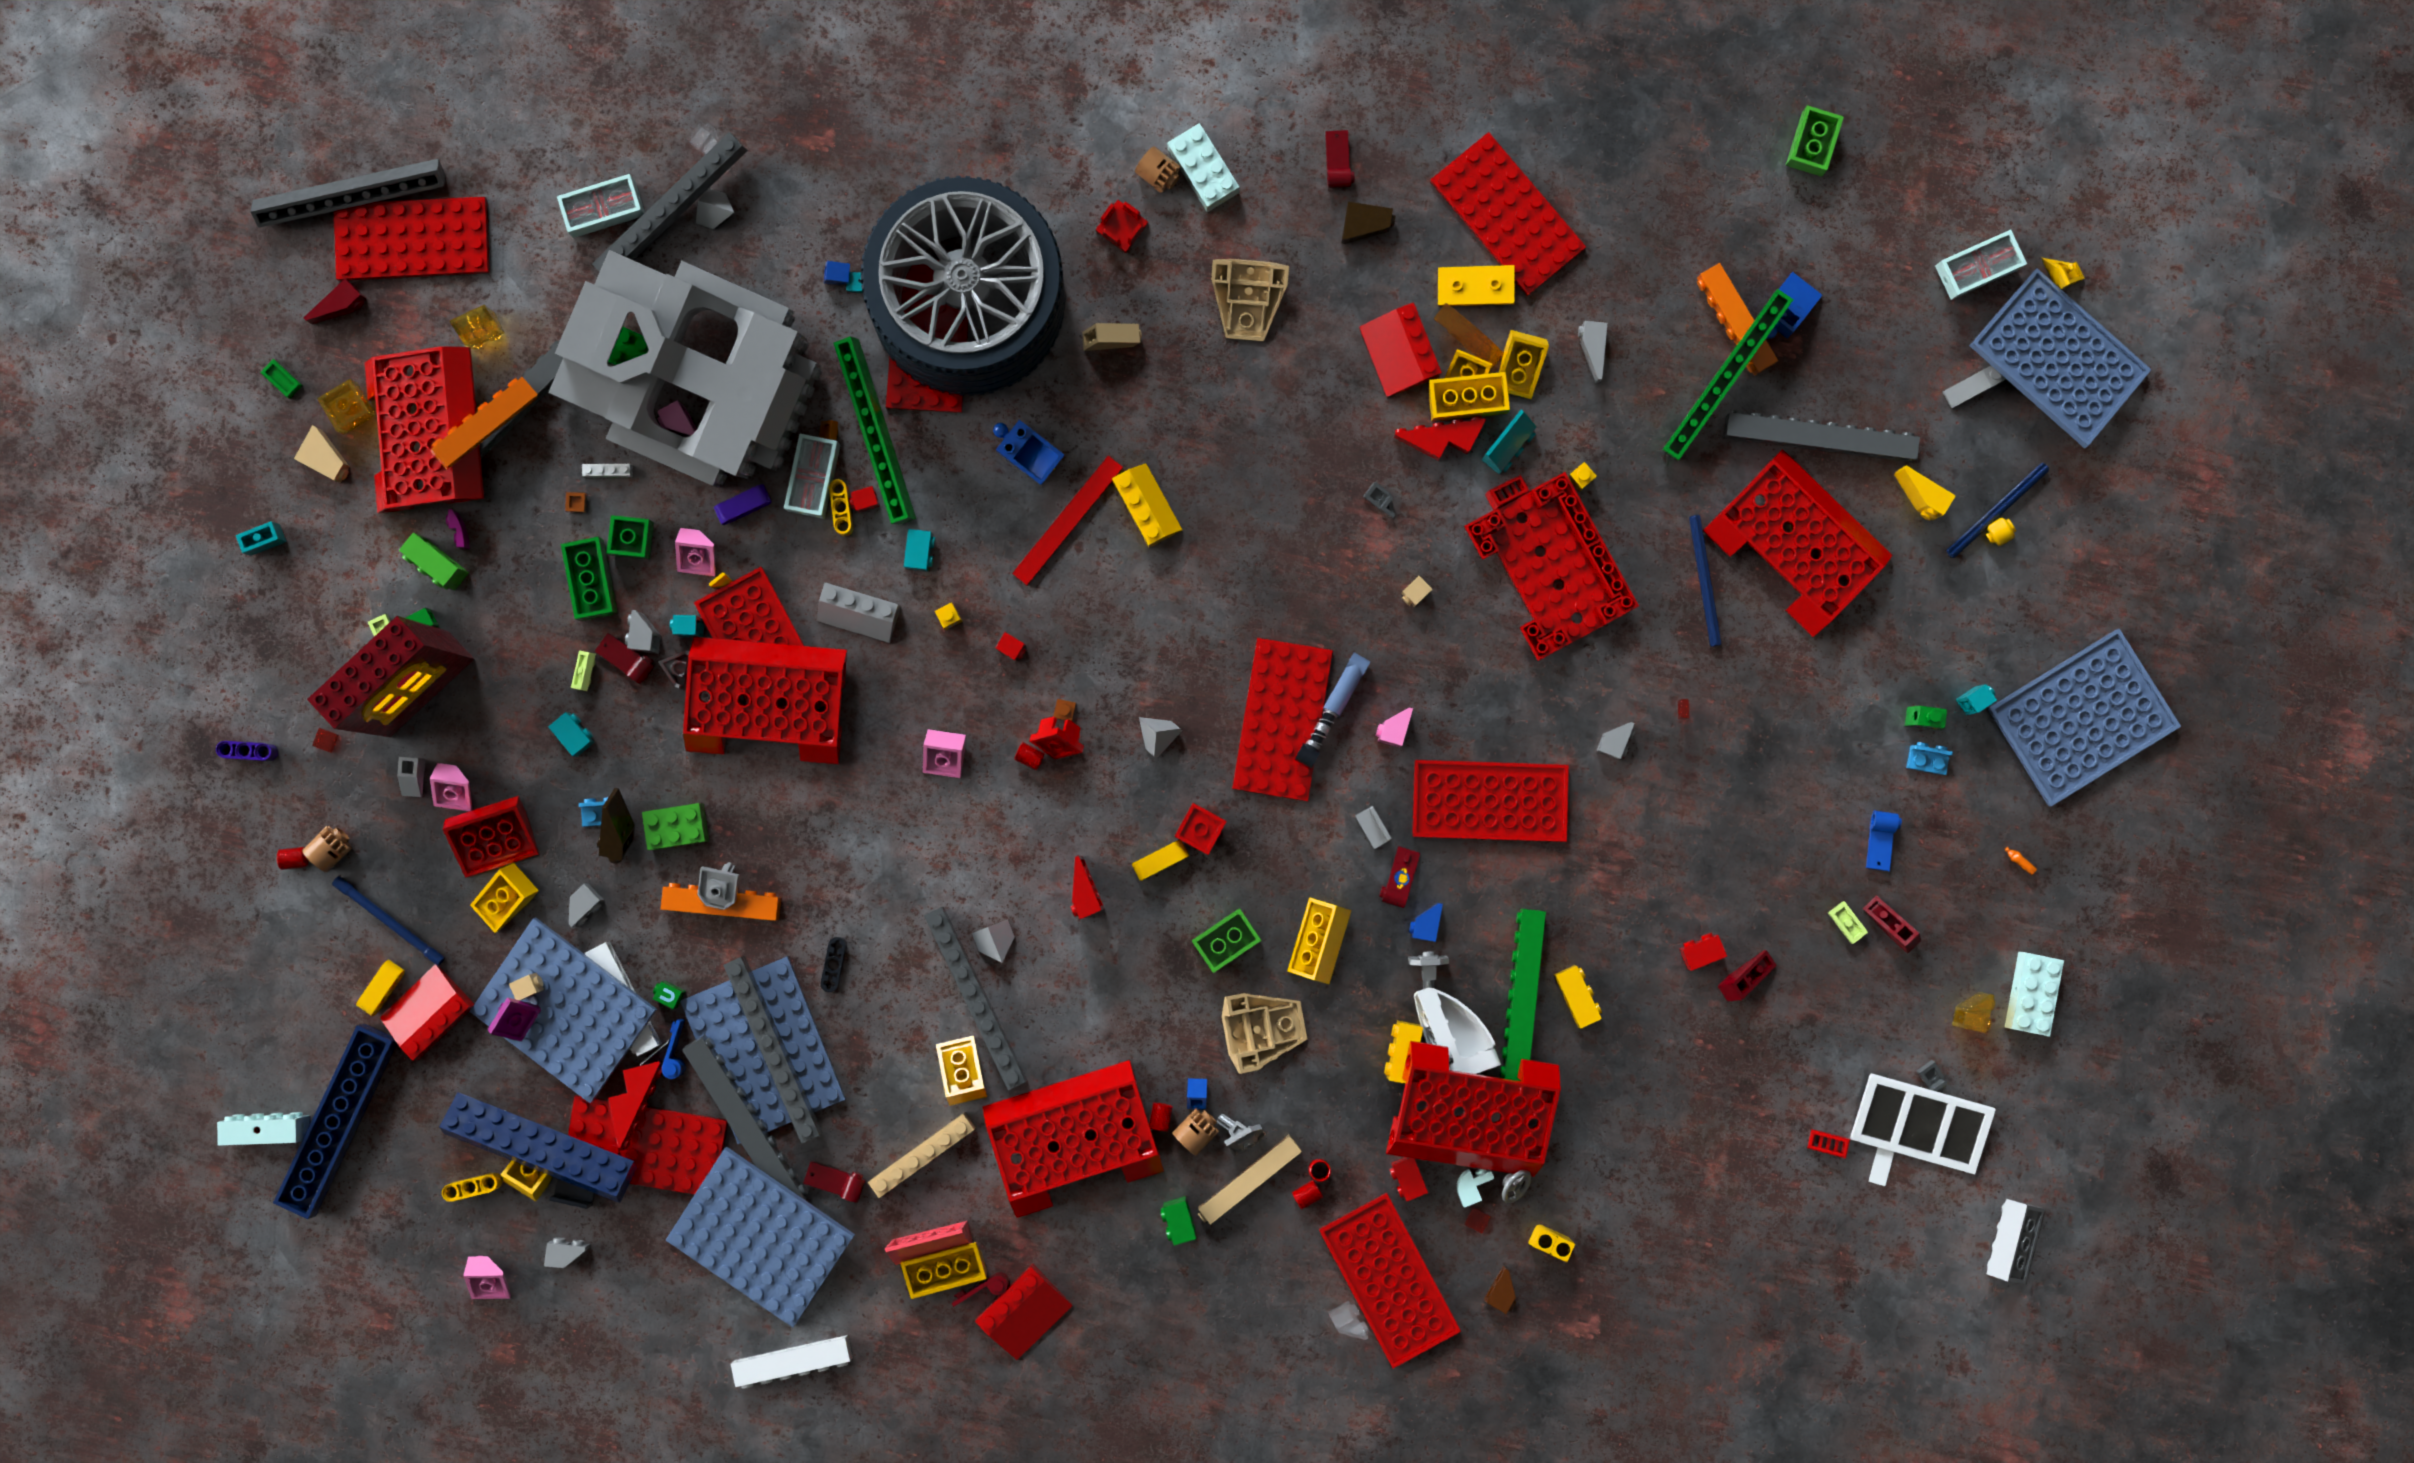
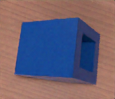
[824,261,850,285]
[1187,1078,1207,1109]

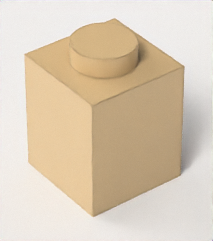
[1401,576,1432,607]
[509,972,544,1001]

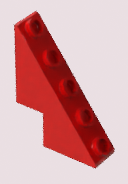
[1393,416,1486,461]
[608,1061,663,1151]

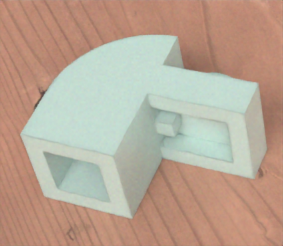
[1456,1169,1494,1207]

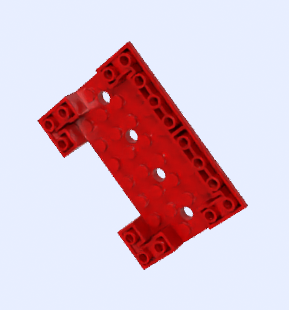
[365,346,484,514]
[1703,449,1893,637]
[1464,472,1639,661]
[683,637,847,764]
[1386,1041,1561,1177]
[982,1060,1164,1218]

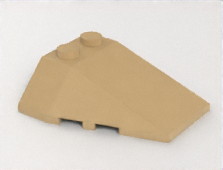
[1211,259,1289,341]
[1222,993,1307,1074]

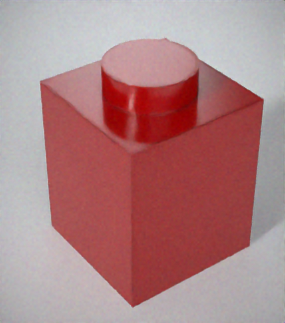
[849,486,880,513]
[995,632,1026,661]

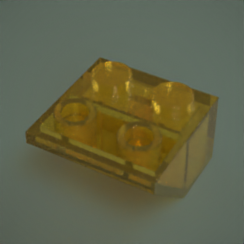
[1952,992,1995,1033]

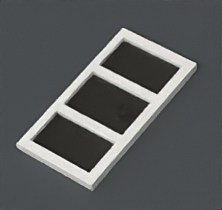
[1850,1073,1995,1174]

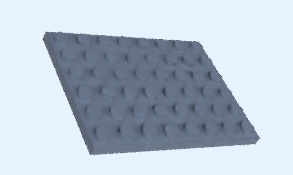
[1969,268,2151,449]
[1987,629,2181,807]
[469,918,657,1103]
[680,956,846,1144]
[666,1147,855,1327]

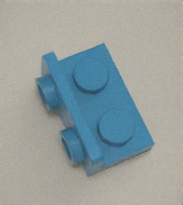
[1906,742,1953,775]
[578,797,608,826]

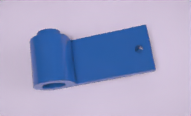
[1866,810,1902,872]
[662,1018,686,1079]

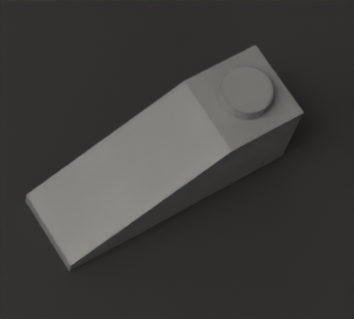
[1578,321,1608,383]
[1943,366,2006,409]

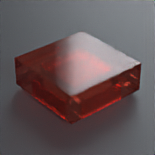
[1677,699,1689,719]
[312,728,339,753]
[1464,1207,1491,1234]

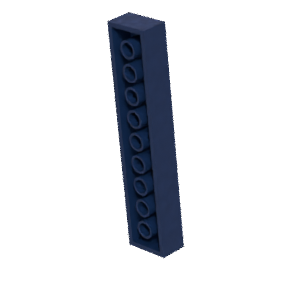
[273,1024,397,1219]
[439,1092,637,1203]

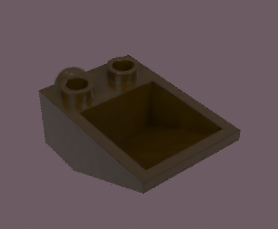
[597,788,635,864]

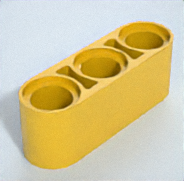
[829,479,854,536]
[1131,839,1189,881]
[356,959,405,1017]
[442,1173,502,1202]

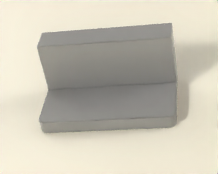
[1355,806,1392,849]

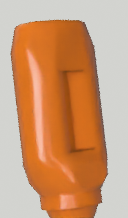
[2005,847,2037,875]

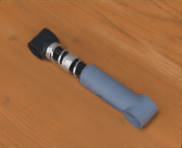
[1294,652,1371,769]

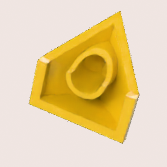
[2042,258,2085,290]

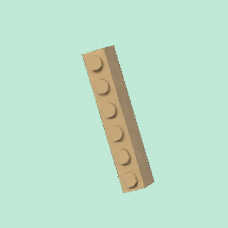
[868,1112,976,1198]

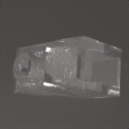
[1328,1301,1369,1340]

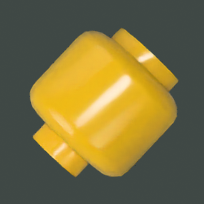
[1985,518,2017,546]

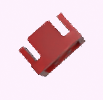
[1095,200,1149,253]
[1029,716,1084,759]
[1174,803,1227,855]

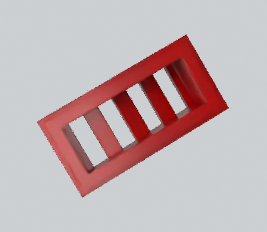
[1485,475,1530,510]
[1807,1129,1850,1158]

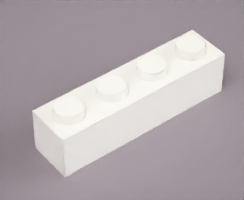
[582,464,633,478]

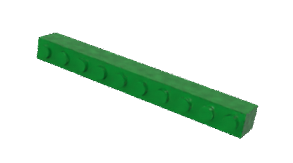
[1662,289,1794,461]
[833,336,916,525]
[1499,909,1546,1082]

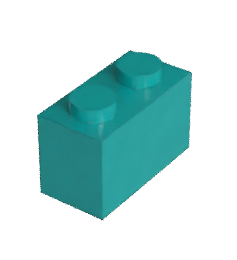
[235,521,287,556]
[904,529,936,572]
[670,615,704,638]
[1956,684,1997,715]
[548,712,595,757]

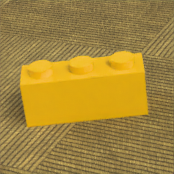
[1554,965,1602,1029]

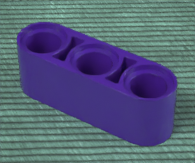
[714,484,772,525]
[216,741,278,761]

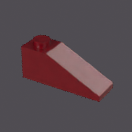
[303,279,367,325]
[1863,895,1922,954]
[1718,950,1777,1002]

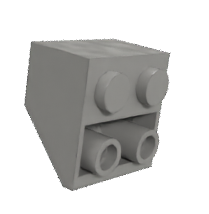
[625,610,661,654]

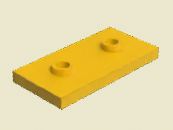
[1438,265,1515,306]

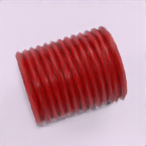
[1014,742,1045,771]
[277,847,309,870]
[1149,1103,1173,1131]
[1308,1159,1331,1182]
[1292,1180,1323,1210]

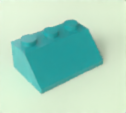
[1481,409,1537,474]

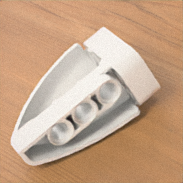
[1414,988,1501,1074]

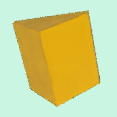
[1445,349,1492,378]

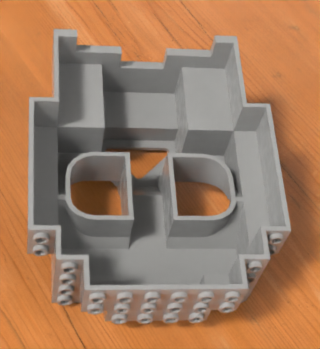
[548,250,822,487]

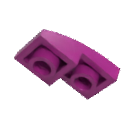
[446,509,470,550]

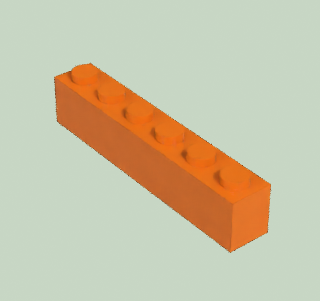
[1697,263,1778,376]
[431,377,538,470]
[660,883,781,921]

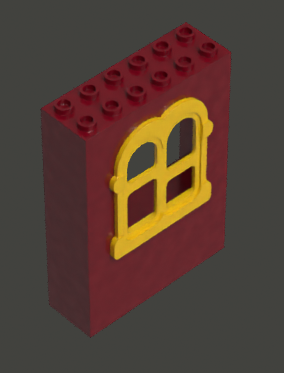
[307,616,474,737]

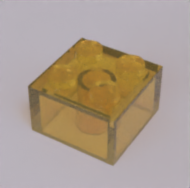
[317,379,376,435]

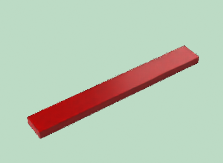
[1012,455,1123,586]

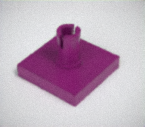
[488,997,541,1042]

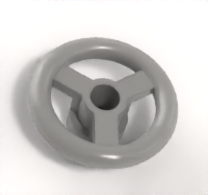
[1502,1170,1531,1203]

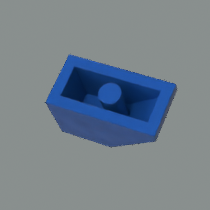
[1409,903,1443,942]

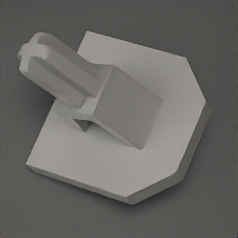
[697,862,740,910]
[1408,951,1449,989]
[1217,1114,1266,1156]

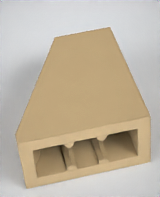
[1082,323,1142,351]
[294,425,350,483]

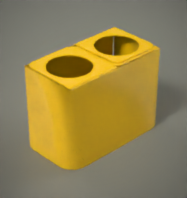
[1528,1225,1575,1262]

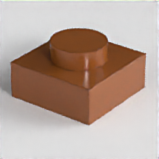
[819,420,838,441]
[565,492,587,513]
[1053,699,1076,721]

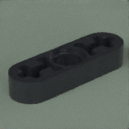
[821,937,847,992]

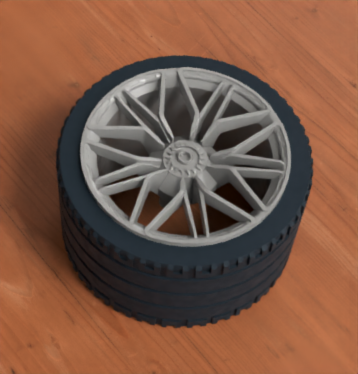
[861,176,1065,396]

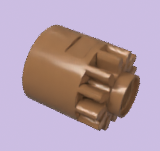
[1135,146,1181,193]
[302,826,352,872]
[1172,1108,1219,1156]

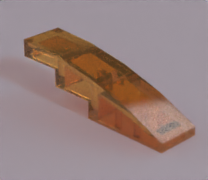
[1434,303,1504,368]

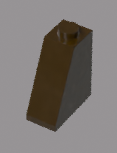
[1341,202,1396,244]

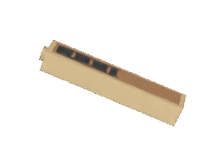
[1198,1135,1302,1225]

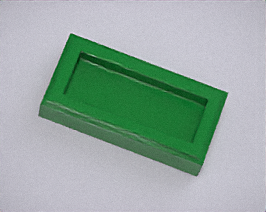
[260,359,303,399]

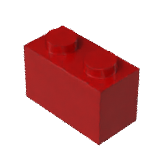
[1679,932,1727,971]
[1389,1157,1428,1201]

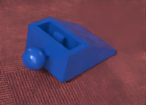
[1758,272,1822,339]
[993,420,1065,485]

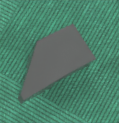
[1363,482,1395,518]
[1916,1060,1947,1103]

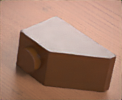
[1484,1265,1516,1314]

